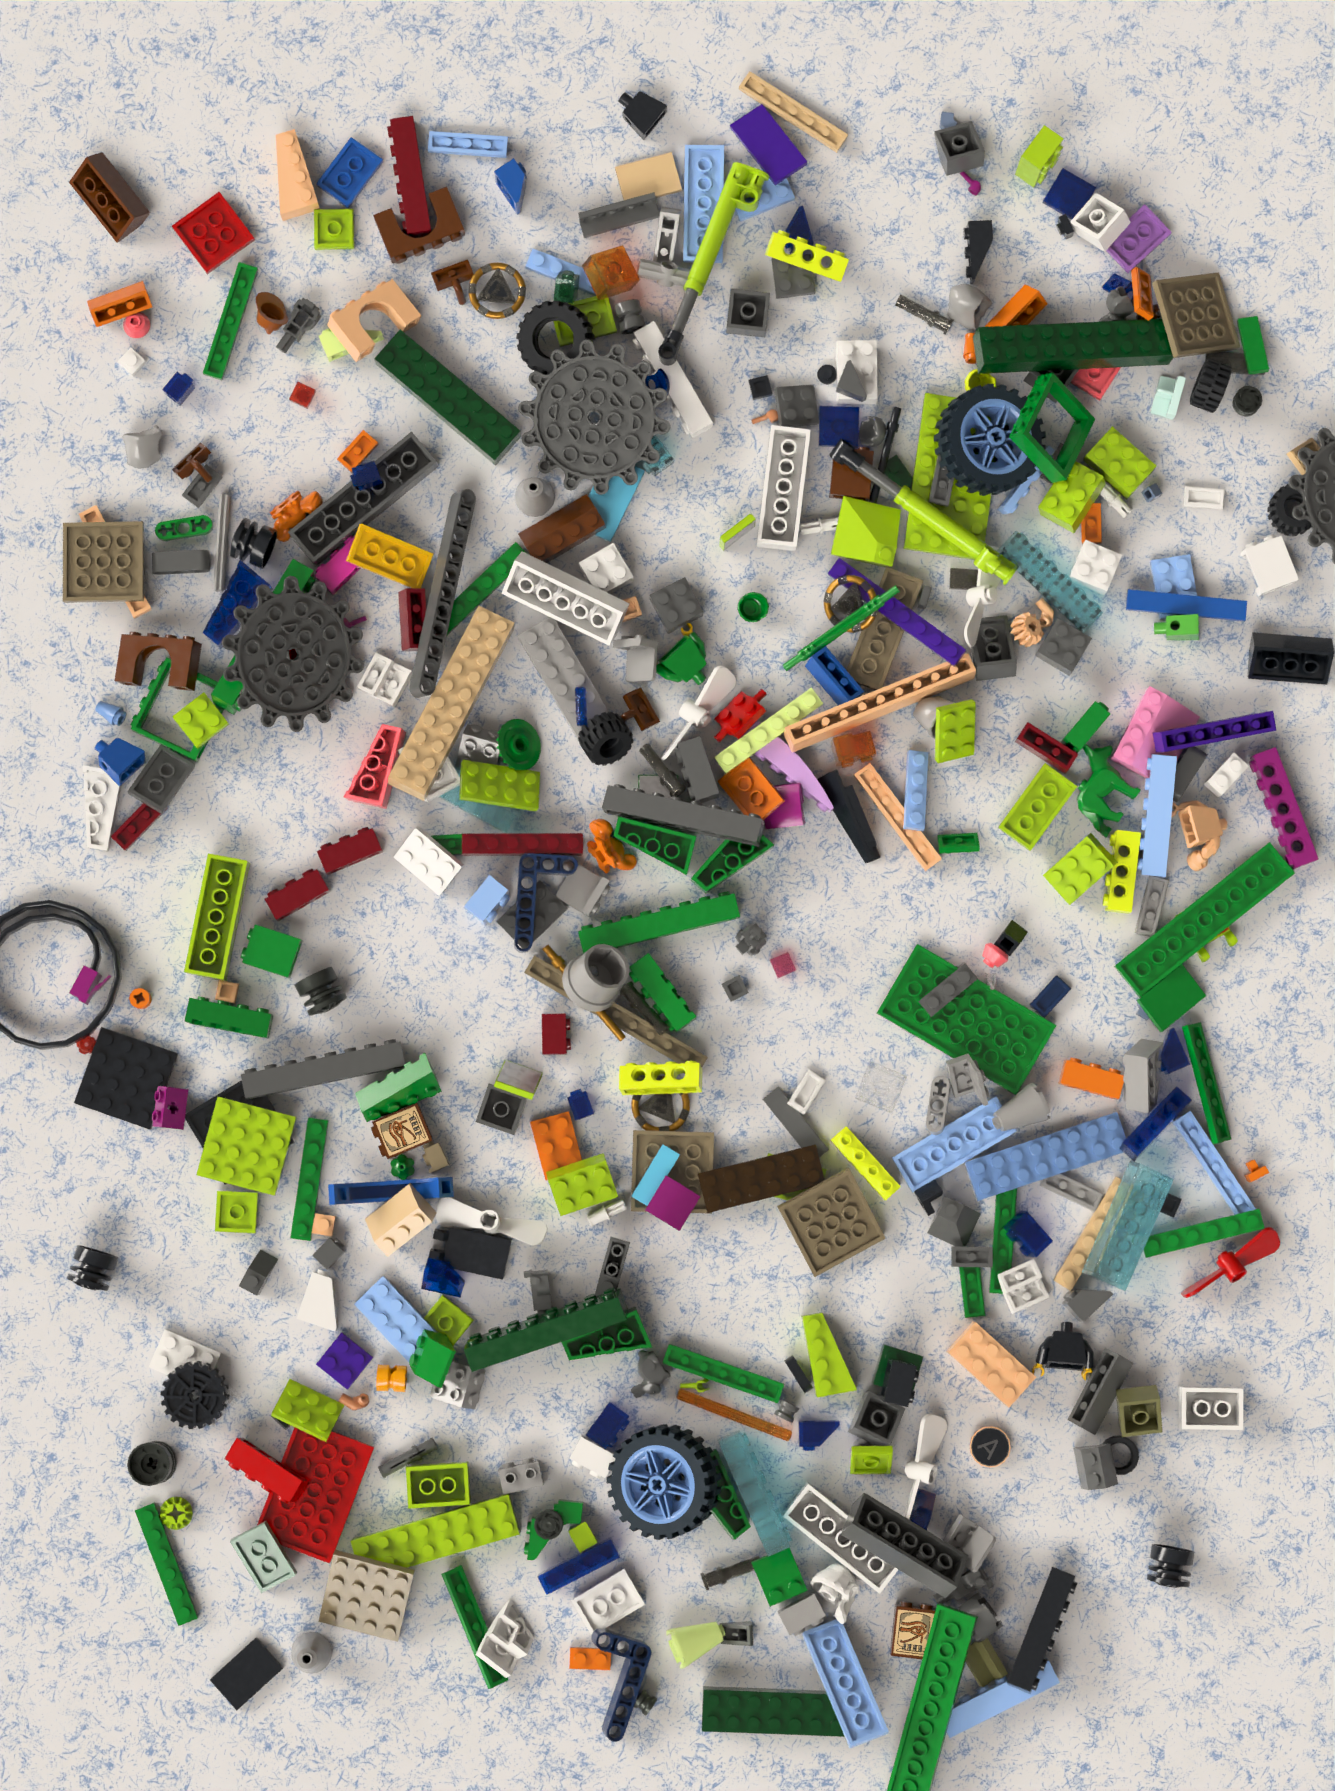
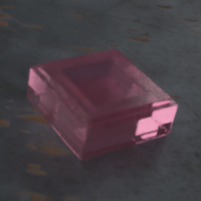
[770,952,796,979]

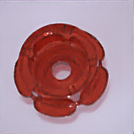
[76,1035,96,1054]

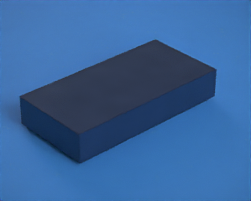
[1029,975,1072,1018]

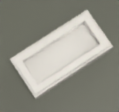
[1183,486,1225,510]
[787,1069,826,1114]

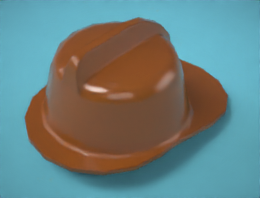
[256,292,288,334]

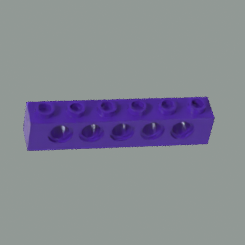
[1153,711,1277,752]

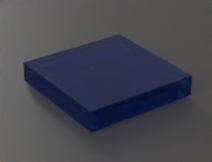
[1042,168,1097,220]

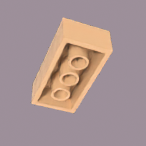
[946,1321,1036,1408]

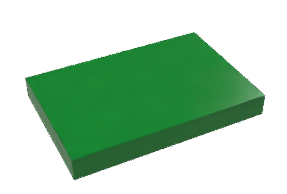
[1136,964,1206,1032]

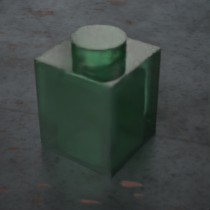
[554,270,580,304]

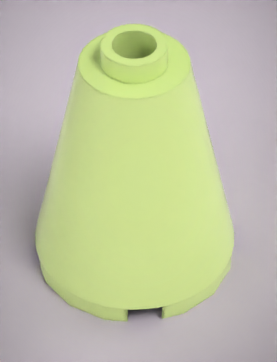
[666,1622,725,1669]

